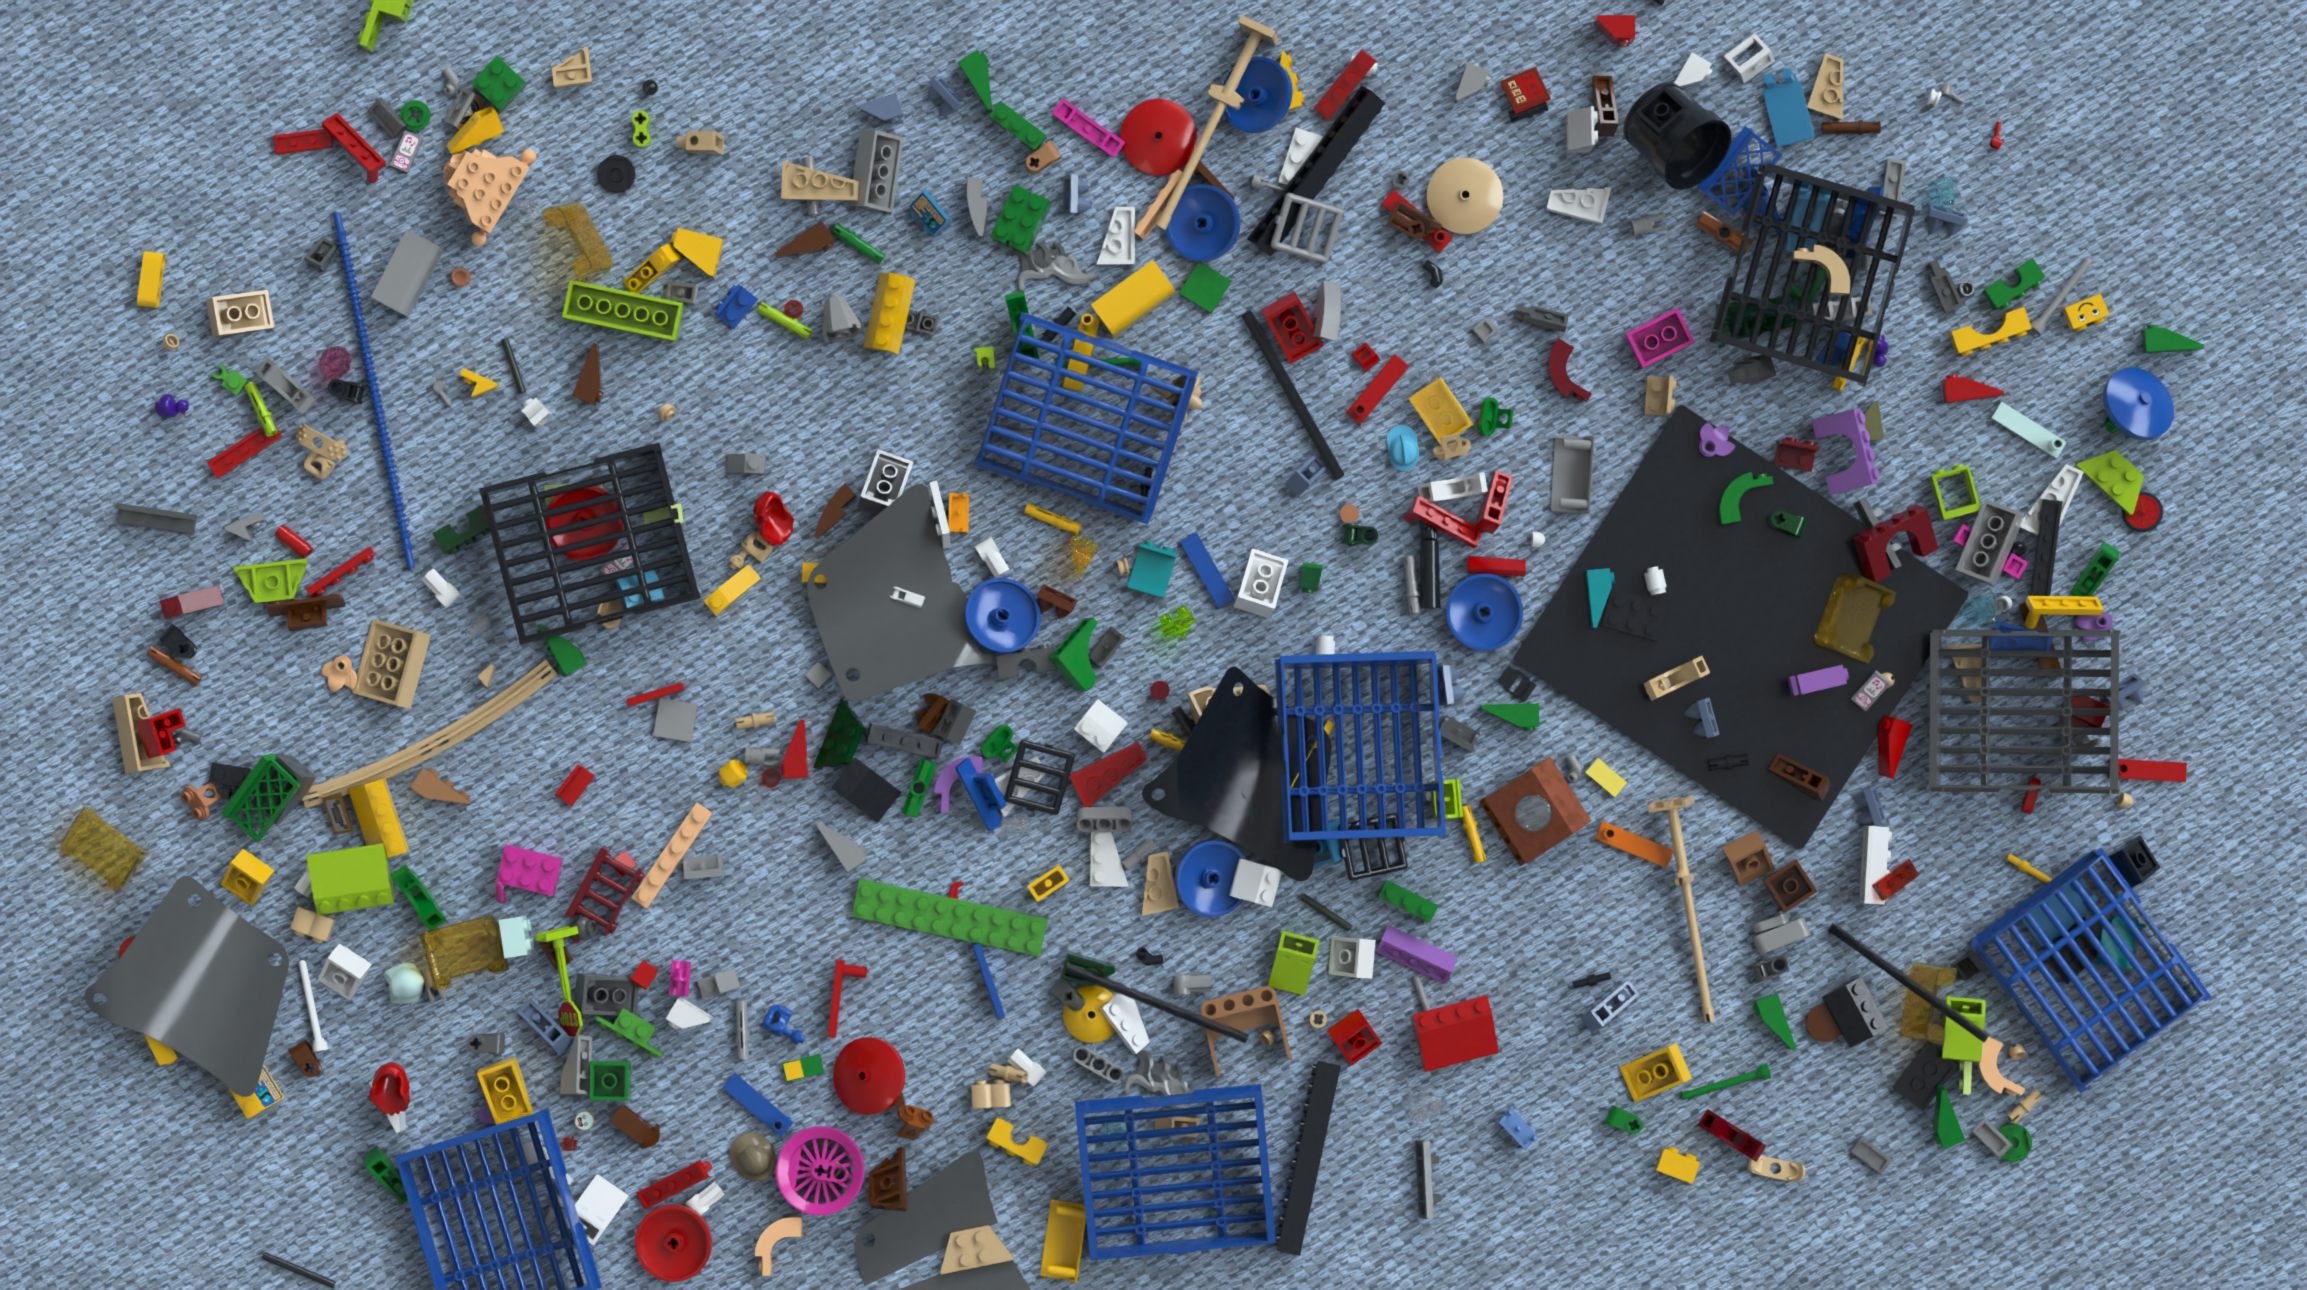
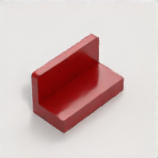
[555,764,595,807]

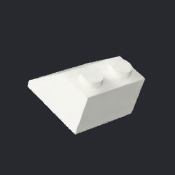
[1074,700,1128,753]
[1229,858,1282,907]
[1328,936,1376,979]
[318,944,372,1000]
[666,997,714,1030]

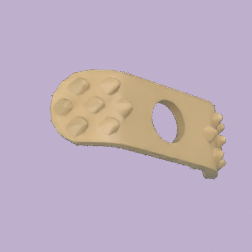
[296,423,348,461]
[1749,1156,1806,1182]

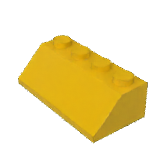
[863,273,916,355]
[348,777,409,858]

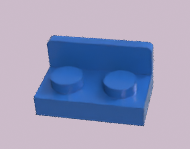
[715,284,758,329]

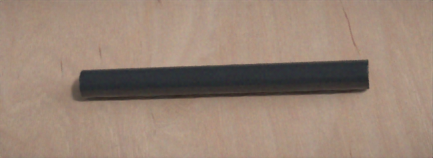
[262,1252,336,1288]

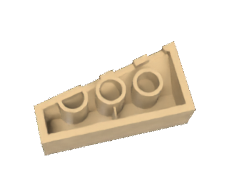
[112,693,171,774]

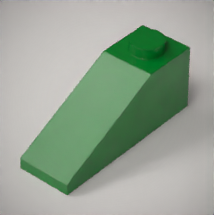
[958,50,992,113]
[2141,325,2204,353]
[2070,541,2120,597]
[1298,562,1323,594]
[1480,703,1540,731]
[1753,993,1796,1050]
[1933,1084,1965,1149]
[362,1145,408,1205]

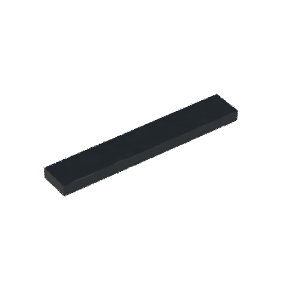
[2028,499,2063,616]

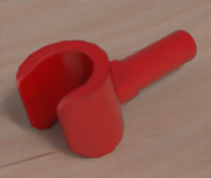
[1990,122,2003,150]

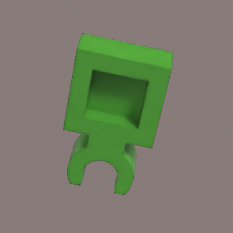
[212,364,249,396]

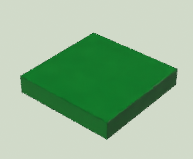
[1179,261,1232,314]

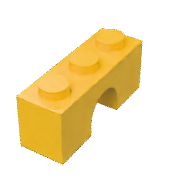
[986,1116,1049,1166]

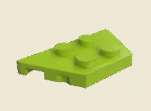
[2076,450,2144,516]
[233,559,309,603]

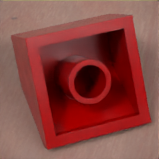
[1593,15,1635,47]
[1327,1009,1383,1066]

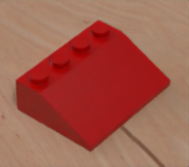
[1410,995,1499,1072]

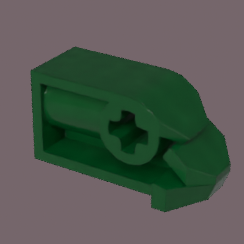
[1061,951,1115,986]

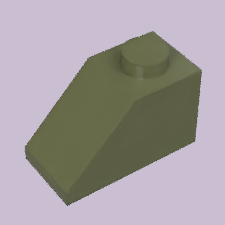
[1864,400,1884,442]

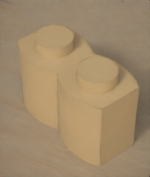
[290,906,336,944]
[971,1079,1011,1108]

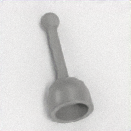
[1250,173,1285,191]

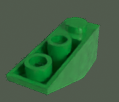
[537,624,588,676]

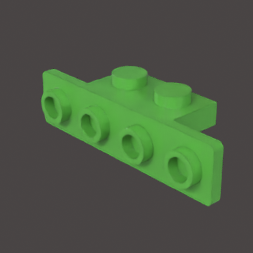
[595,1008,665,1058]

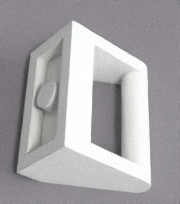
[1724,33,1775,84]

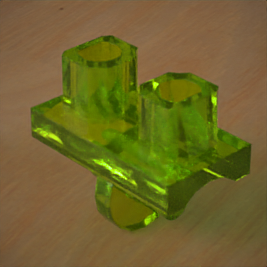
[1160,606,1196,640]

